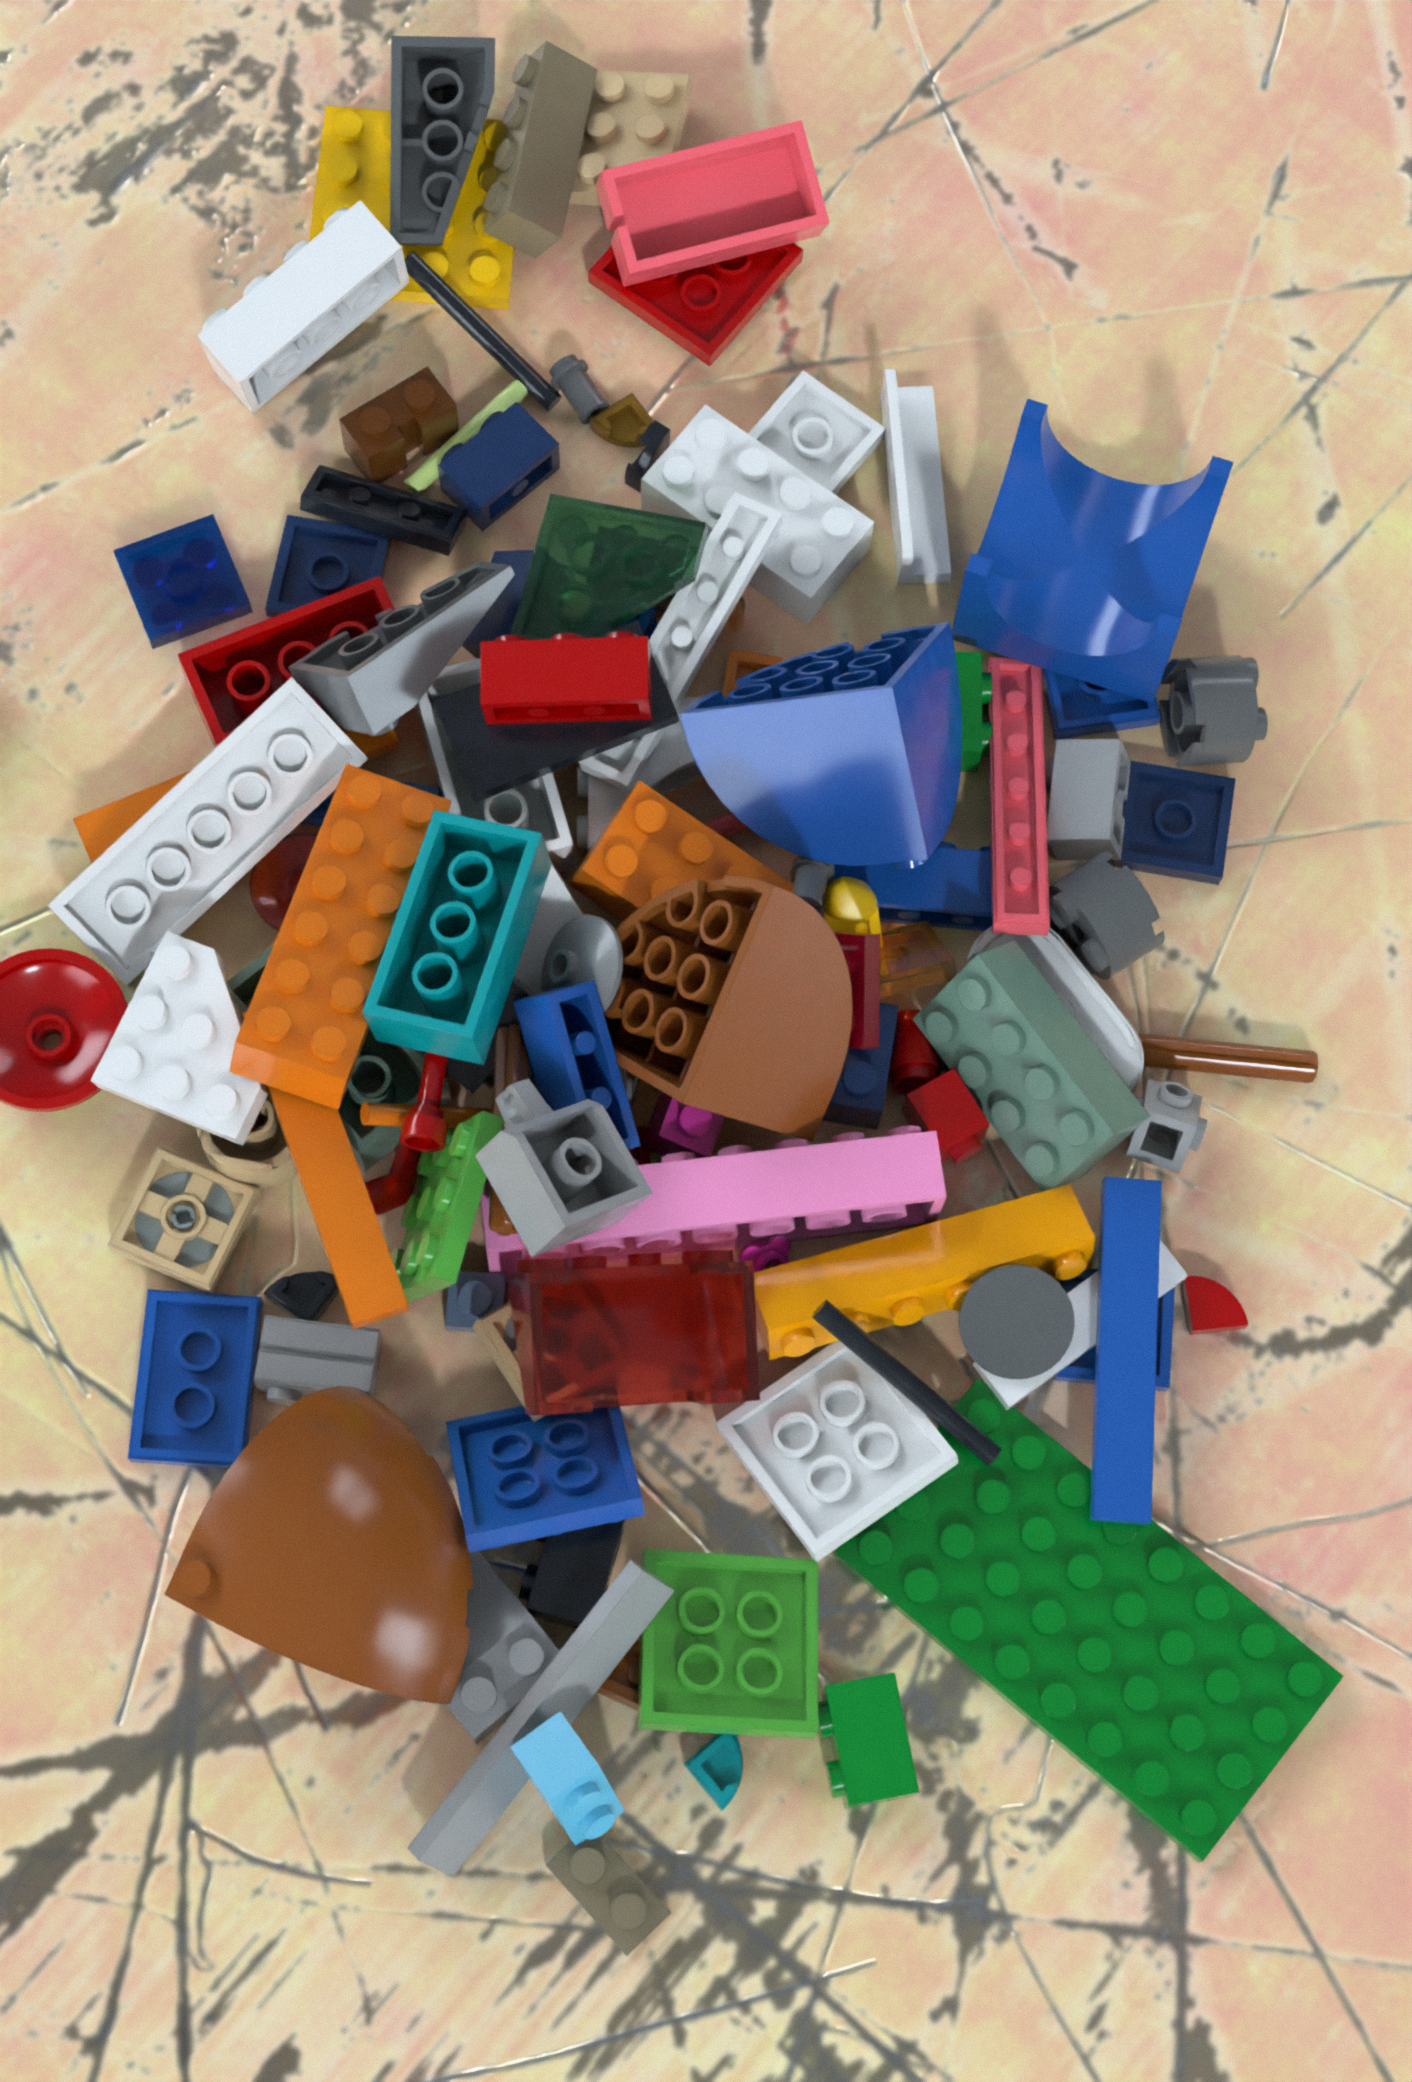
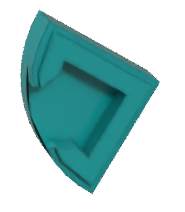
[684,1734,743,1811]

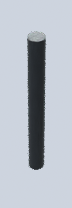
[405,252,562,411]
[812,1299,1002,1466]

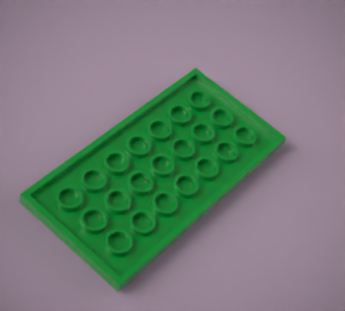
[833,1378,1344,1862]

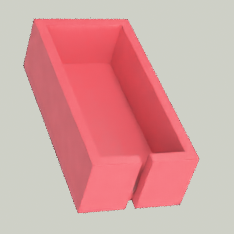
[595,120,829,287]

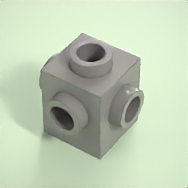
[1126,1079,1207,1173]

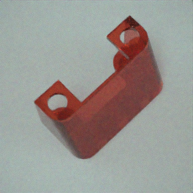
[506,1250,760,1416]

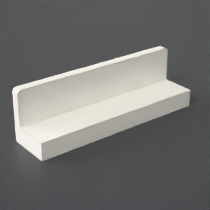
[880,369,951,585]

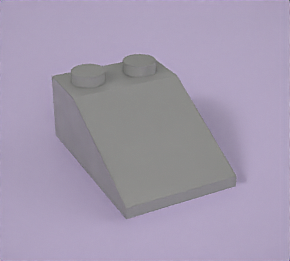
[446,1551,559,1745]

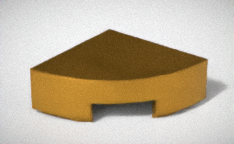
[590,393,654,448]

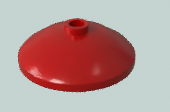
[0,948,128,1112]

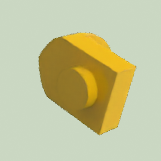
[822,876,884,948]

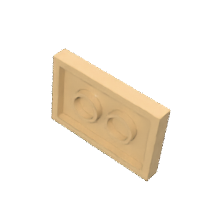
[569,71,693,206]

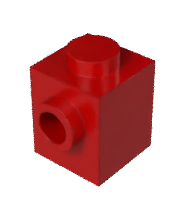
[902,1068,990,1164]

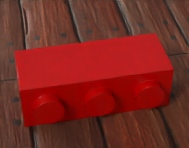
[480,631,652,725]

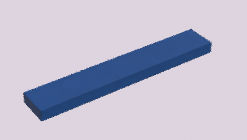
[1090,1176,1162,1525]

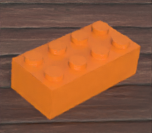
[568,780,793,921]

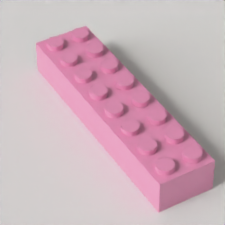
[481,1125,947,1275]

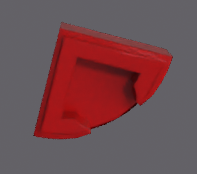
[1181,1275,1249,1335]

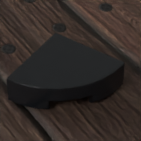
[625,420,670,493]
[264,1271,339,1321]

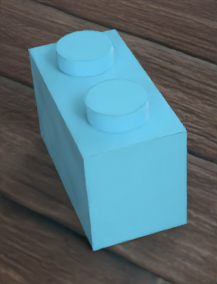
[510,1711,625,1847]

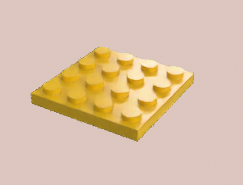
[309,106,515,310]

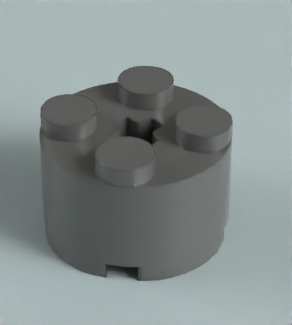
[1159,655,1268,767]
[1049,851,1165,980]

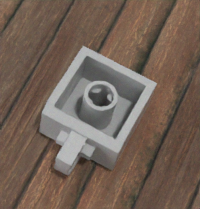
[475,1078,653,1257]

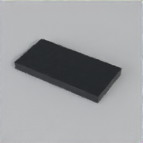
[433,620,679,803]

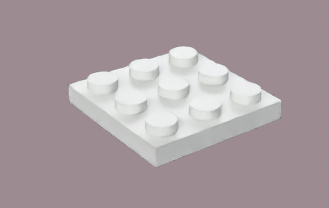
[716,1341,958,1562]

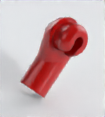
[364,1146,421,1215]

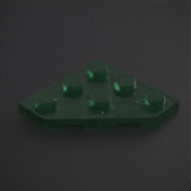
[510,494,709,640]

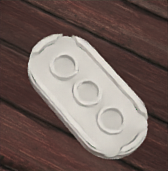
[967,926,1144,1093]

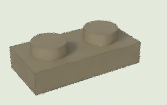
[546,1836,671,1956]

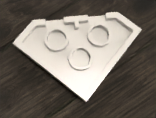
[90,931,268,1146]

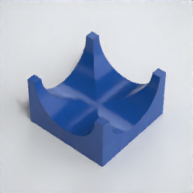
[952,399,1233,703]

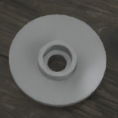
[542,915,623,1013]

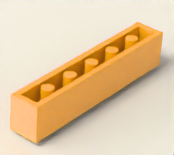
[747,1184,1095,1360]

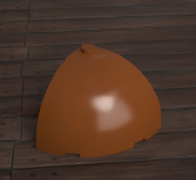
[604,875,853,1142]
[164,1386,473,1704]

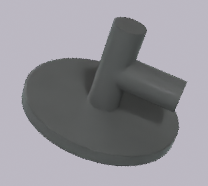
[959,1264,1075,1379]

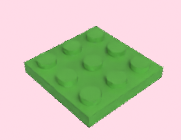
[391,1111,504,1304]
[638,1549,818,1739]

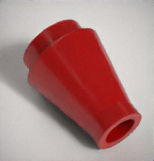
[888,1009,942,1095]

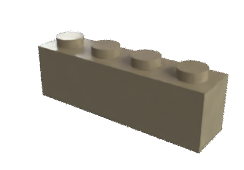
[483,41,597,259]

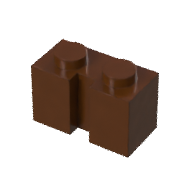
[339,366,459,483]

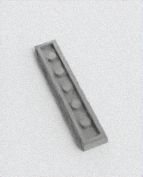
[408,1560,674,1877]

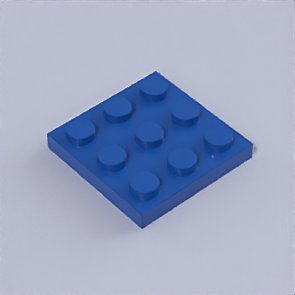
[446,1386,645,1553]

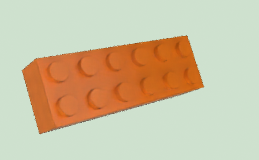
[229,763,452,1110]

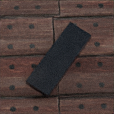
[300,465,468,556]

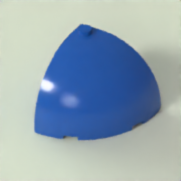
[680,622,962,869]

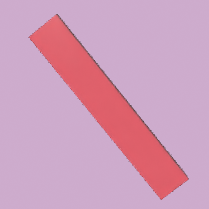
[986,657,1050,936]

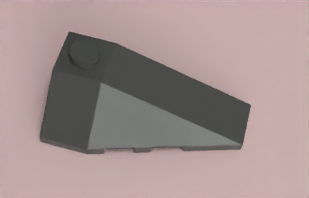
[390,36,495,246]
[288,561,515,736]

